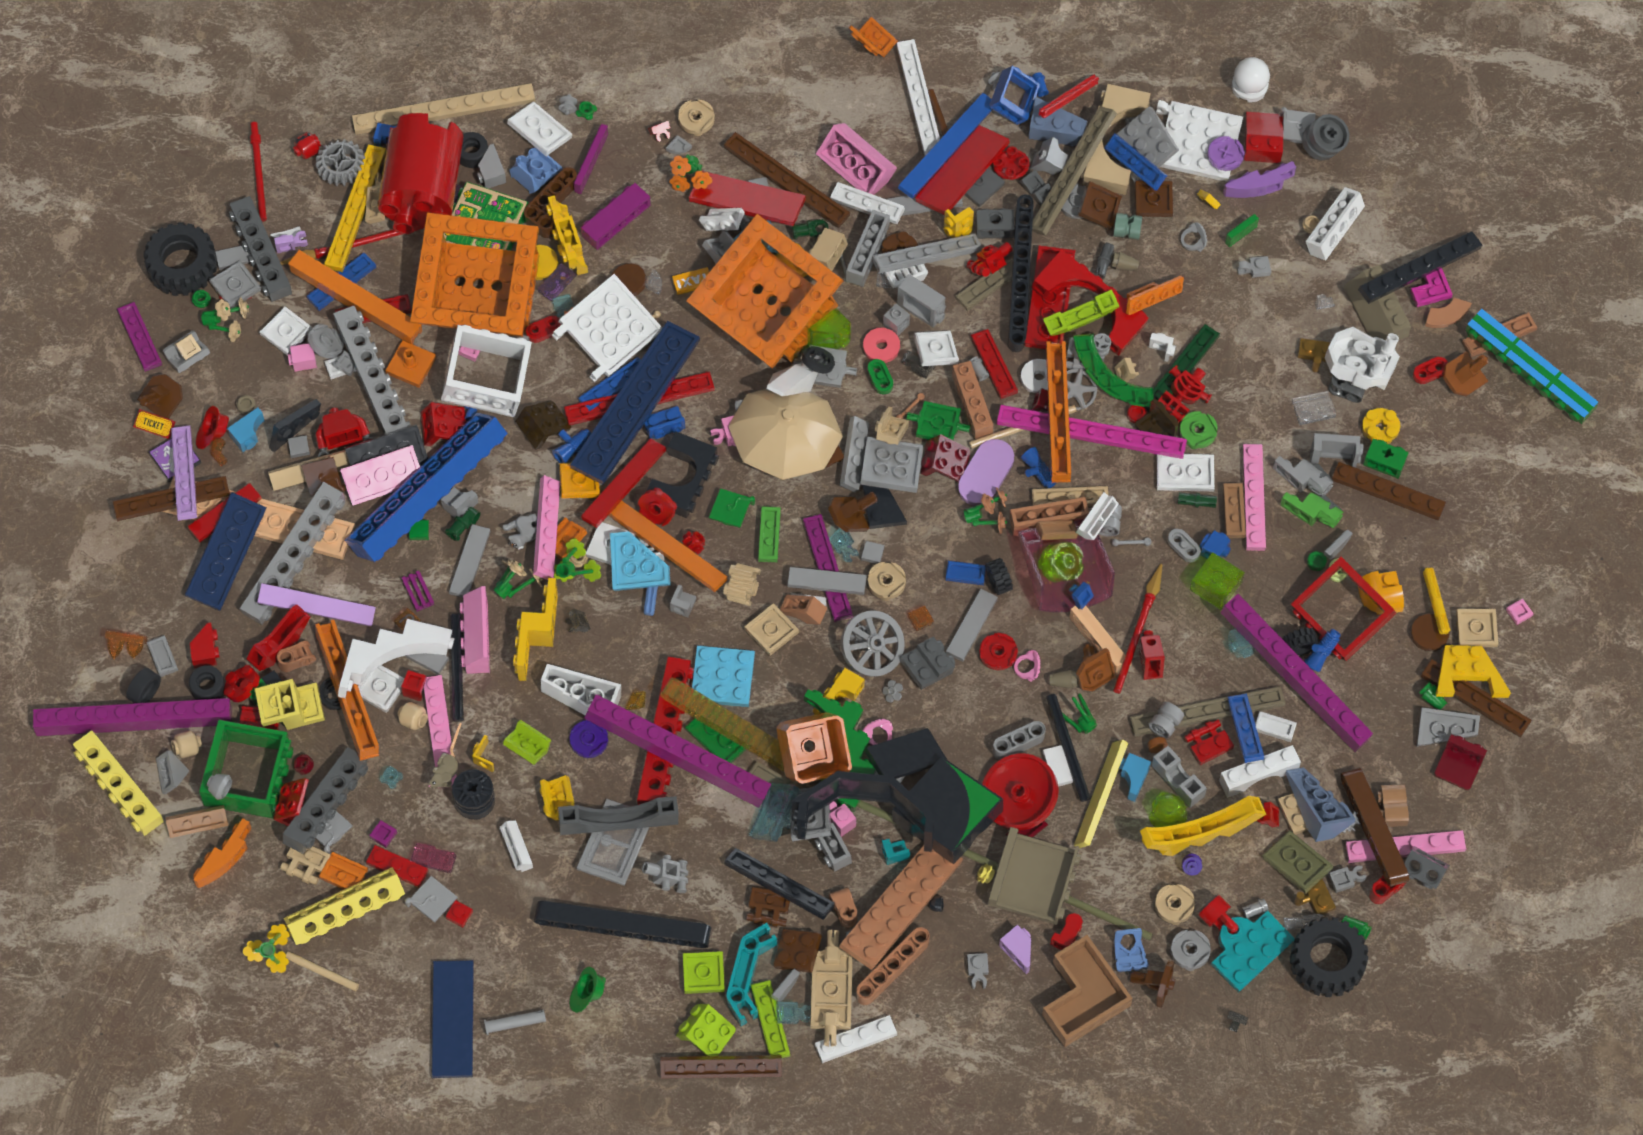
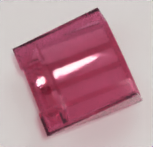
[1018,519,1115,612]

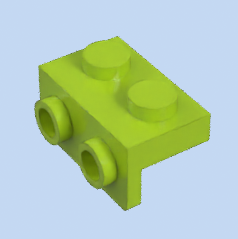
[503,720,551,765]

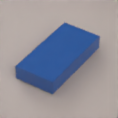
[946,561,986,586]

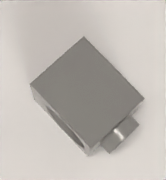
[883,303,910,336]

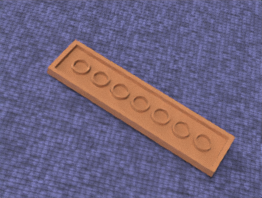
[839,846,963,970]

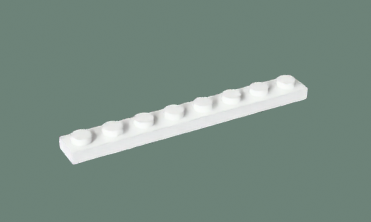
[897,39,946,167]

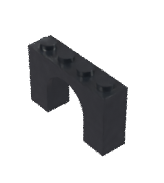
[646,431,719,518]

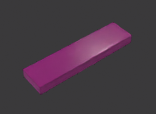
[574,124,608,194]
[117,302,162,372]

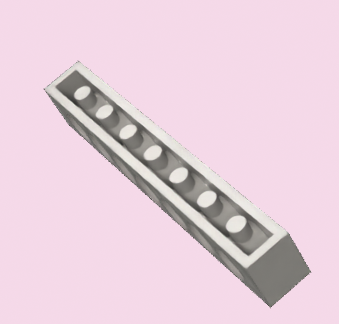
[333,306,411,435]
[240,482,345,625]

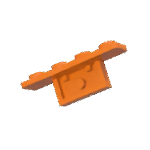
[1126,276,1184,315]

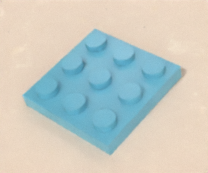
[691,646,755,707]

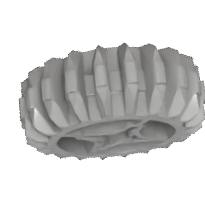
[316,138,365,187]

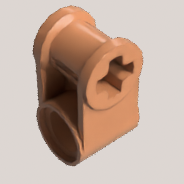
[277,641,316,672]
[829,887,857,928]

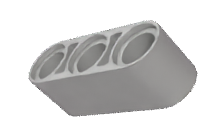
[993,721,1046,760]

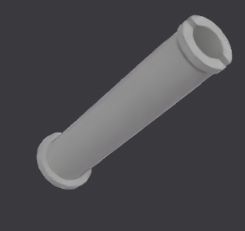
[484,1009,546,1035]

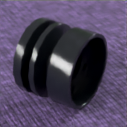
[452,769,495,820]

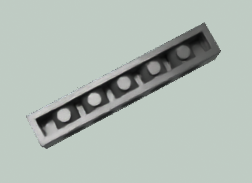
[228,196,292,302]
[283,747,368,854]

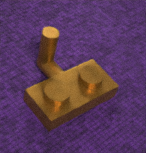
[1298,338,1331,372]
[1295,879,1336,917]

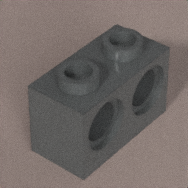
[1404,846,1450,889]

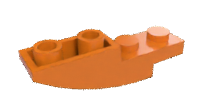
[193,818,251,888]

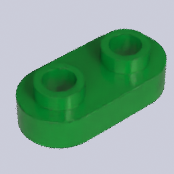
[867,359,893,395]

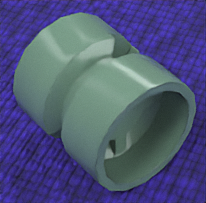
[1114,213,1142,240]

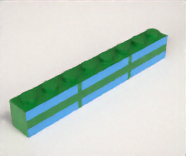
[1465,309,1598,424]

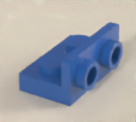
[644,406,686,439]

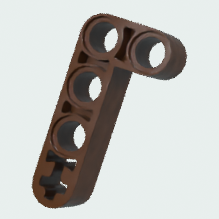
[524,167,577,238]

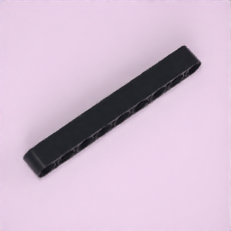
[1008,194,1034,352]
[534,901,712,948]

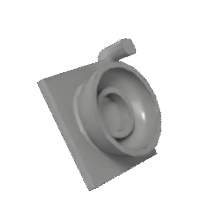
[1280,107,1316,143]
[306,811,353,854]
[405,876,458,923]

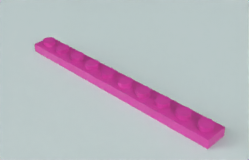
[997,405,1187,459]

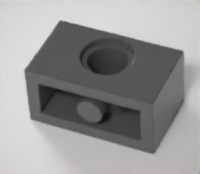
[976,208,1014,239]

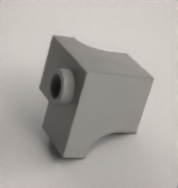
[1031,137,1068,176]
[441,487,478,518]

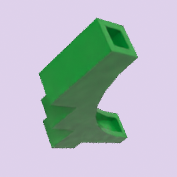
[804,689,876,812]

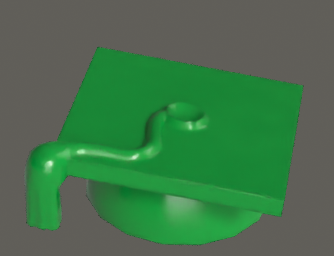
[709,488,755,528]

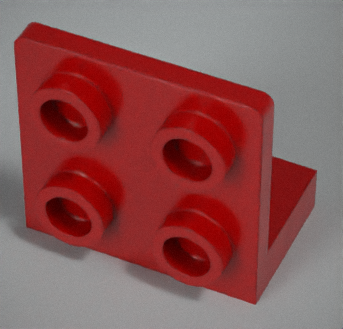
[421,402,466,447]
[274,778,309,826]

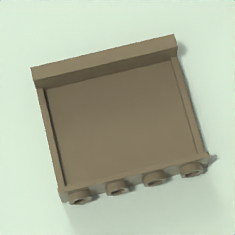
[988,827,1082,925]

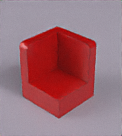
[401,670,427,701]

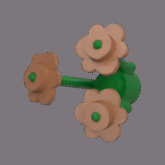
[964,487,1007,534]

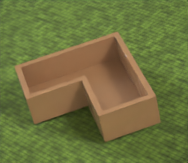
[1042,935,1133,1047]

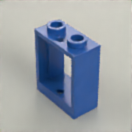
[989,65,1040,125]

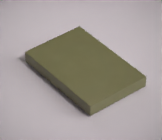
[1262,830,1333,894]

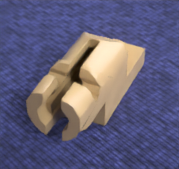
[365,172,385,224]

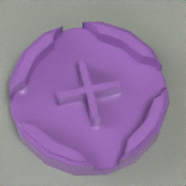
[1207,136,1245,171]

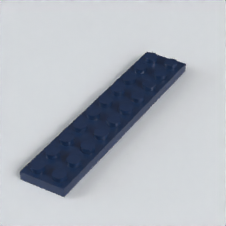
[570,321,700,484]

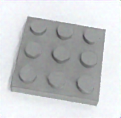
[1108,106,1179,182]
[860,437,923,493]

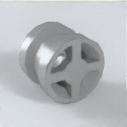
[1094,333,1111,357]

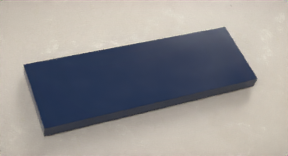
[185,492,267,611]
[432,960,474,1078]

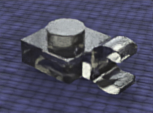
[901,350,936,379]

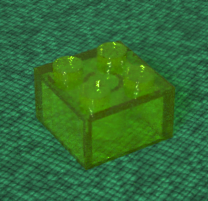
[1190,552,1245,610]

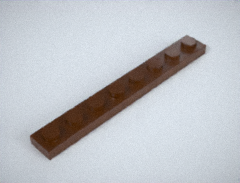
[724,132,850,228]

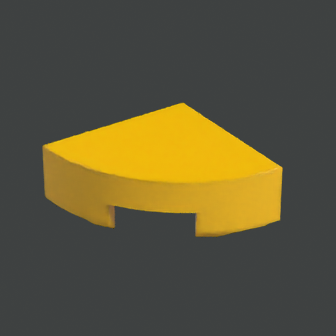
[1197,190,1221,209]

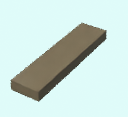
[955,255,1022,311]

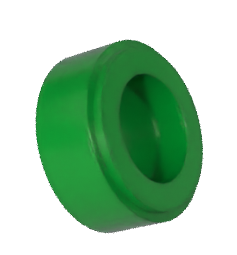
[1307,551,1327,571]

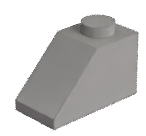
[477,144,506,188]

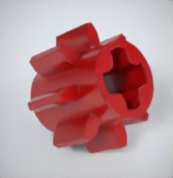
[682,531,705,554]

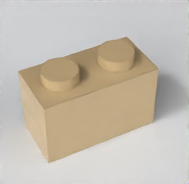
[809,228,848,271]

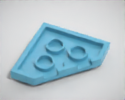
[610,531,670,591]

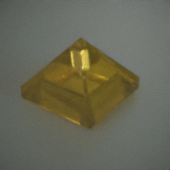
[625,691,646,710]

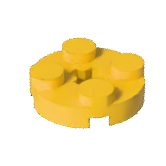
[1362,408,1400,444]

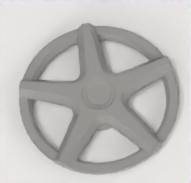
[1067,369,1097,410]

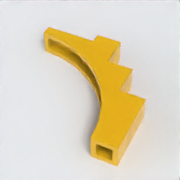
[1140,796,1266,856]

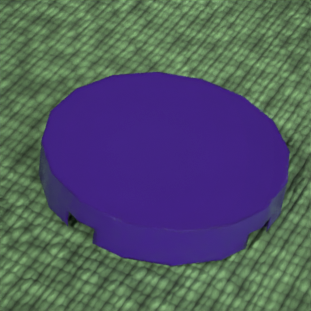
[569,720,608,758]

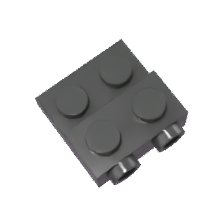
[900,636,955,690]

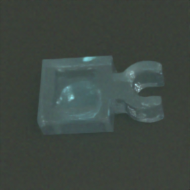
[829,528,859,562]
[776,1002,811,1024]

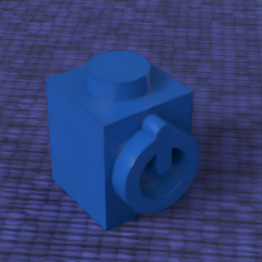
[1200,530,1231,565]

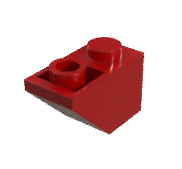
[190,623,220,668]

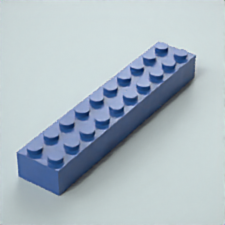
[345,413,508,562]

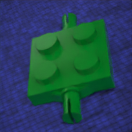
[906,401,971,441]

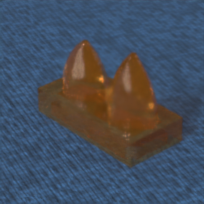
[105,630,148,659]

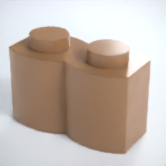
[1377,785,1409,827]

